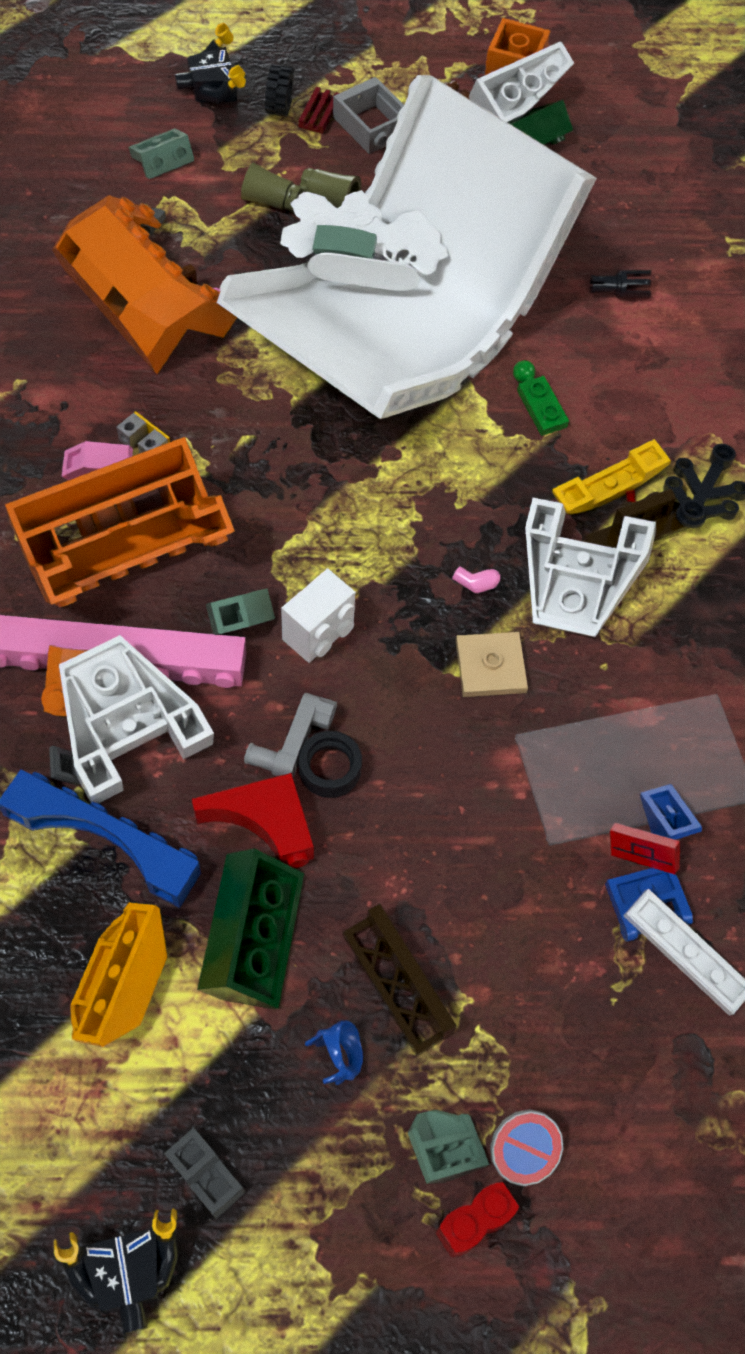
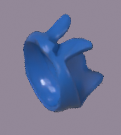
[305,1020,363,1085]

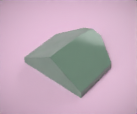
[408,1110,489,1184]

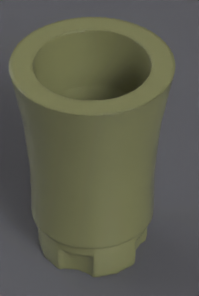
[241,162,303,213]
[300,168,361,208]

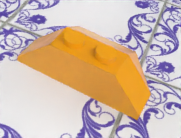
[70,902,168,1047]

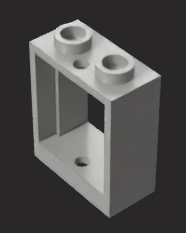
[333,77,404,154]

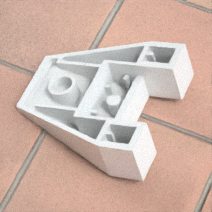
[525,498,656,637]
[59,635,214,804]

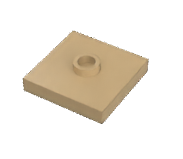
[456,632,528,697]

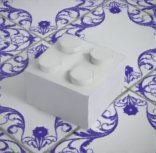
[281,568,356,663]

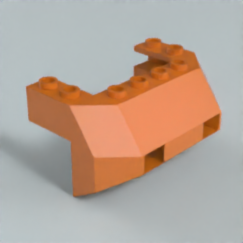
[52,195,237,374]
[5,437,235,608]

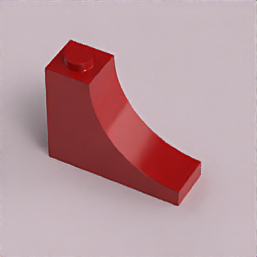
[191,773,314,868]

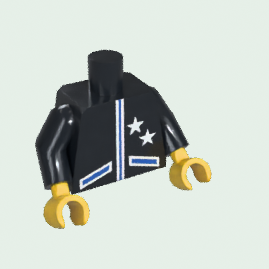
[175,23,246,104]
[53,1209,178,1335]

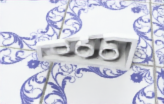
[469,41,574,123]

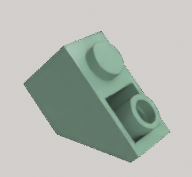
[206,588,275,635]

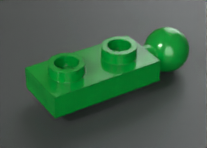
[513,360,569,436]

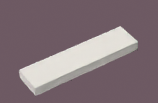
[623,889,745,1015]

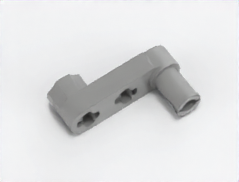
[244,692,337,777]

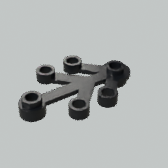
[663,444,745,528]

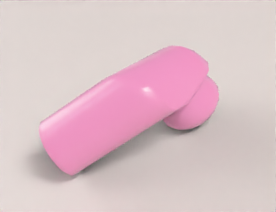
[452,566,501,593]

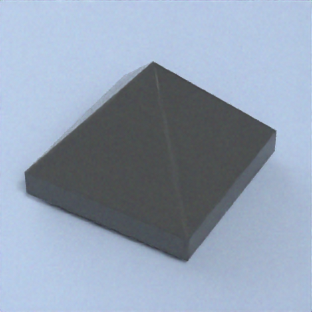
[49,746,80,785]

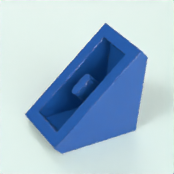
[640,784,702,840]

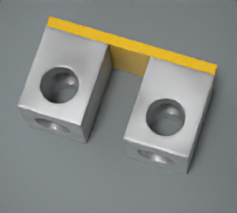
[116,411,170,454]

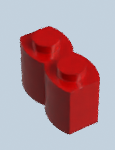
[436,1182,519,1257]

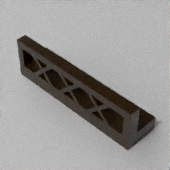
[342,903,457,1056]

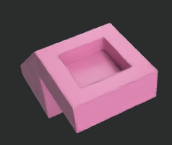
[62,441,133,480]

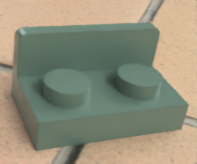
[128,128,194,179]

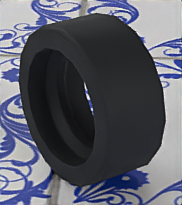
[299,730,362,798]

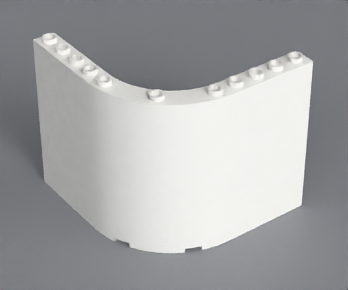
[217,75,597,419]

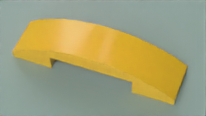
[552,439,671,515]

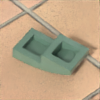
[312,225,377,259]

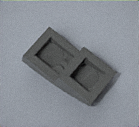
[164,1128,246,1219]

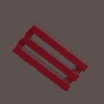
[299,87,339,134]

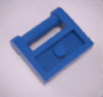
[605,868,693,942]

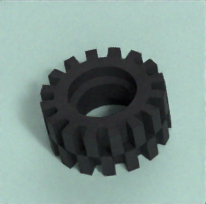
[265,64,294,117]

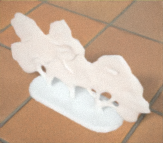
[280,190,448,291]

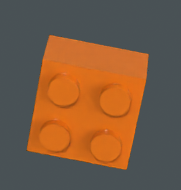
[485,18,551,75]

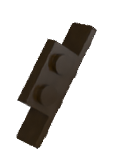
[585,489,692,548]

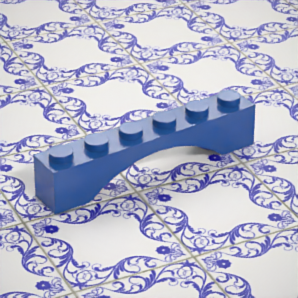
[0,769,201,908]

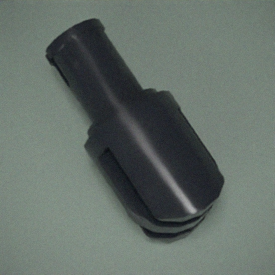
[590,270,652,298]

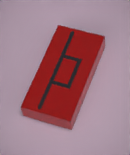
[610,823,680,874]

